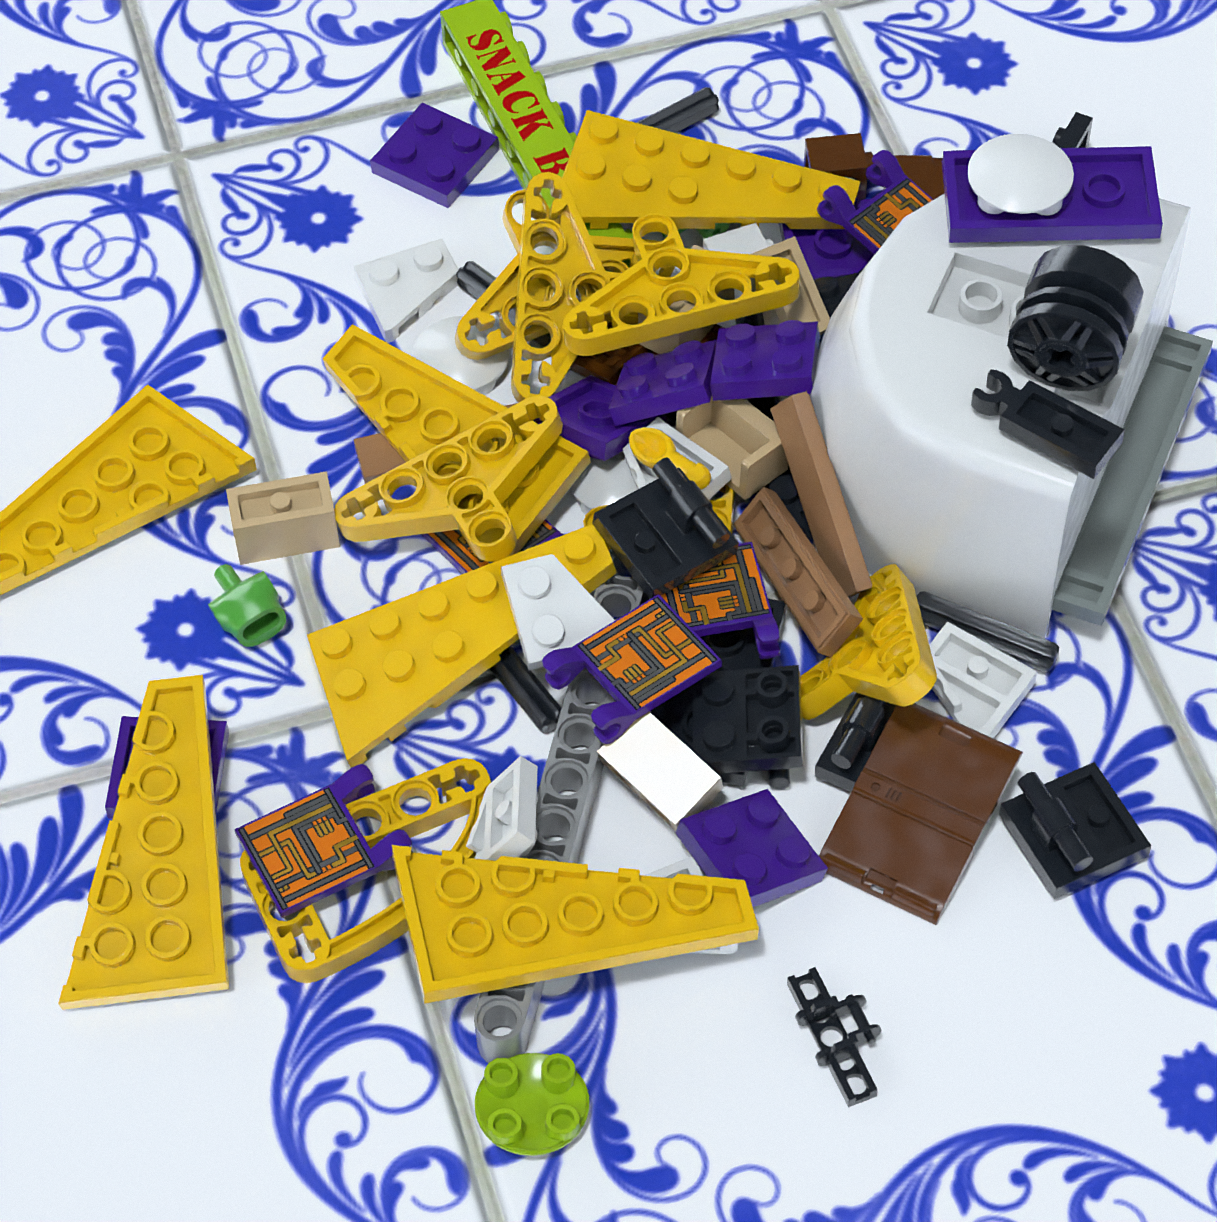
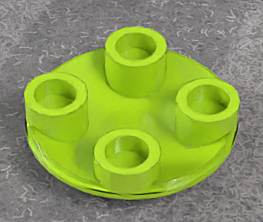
[475,1053,589,1156]

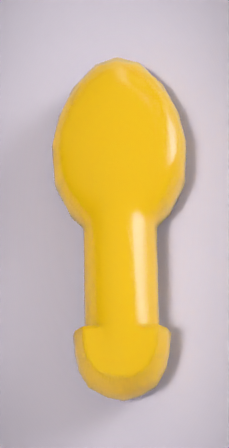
[629,427,711,490]

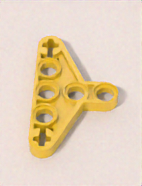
[511,172,639,402]
[455,189,675,360]
[562,213,800,356]
[334,396,563,562]
[800,564,937,720]

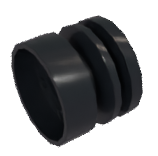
[1007,245,1144,391]

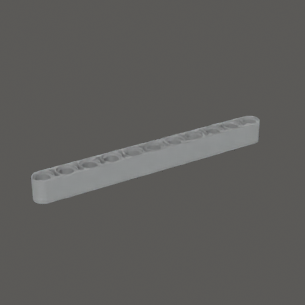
[474,549,649,1063]

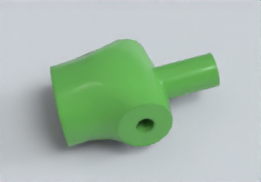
[208,564,286,647]

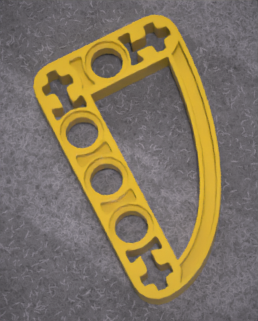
[240,758,491,983]

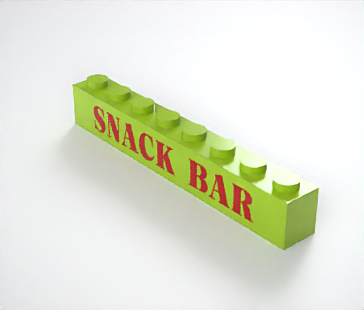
[440,0,633,272]

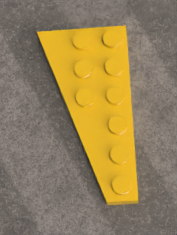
[554,110,860,229]
[323,324,591,563]
[0,384,257,596]
[307,524,617,768]
[58,675,229,1010]
[392,845,759,1004]

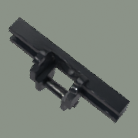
[787,967,882,1108]

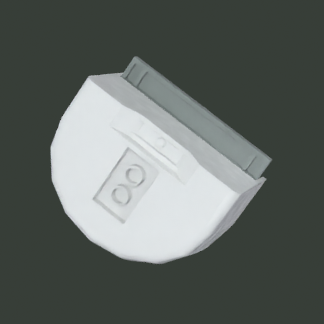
[809,194,1213,639]

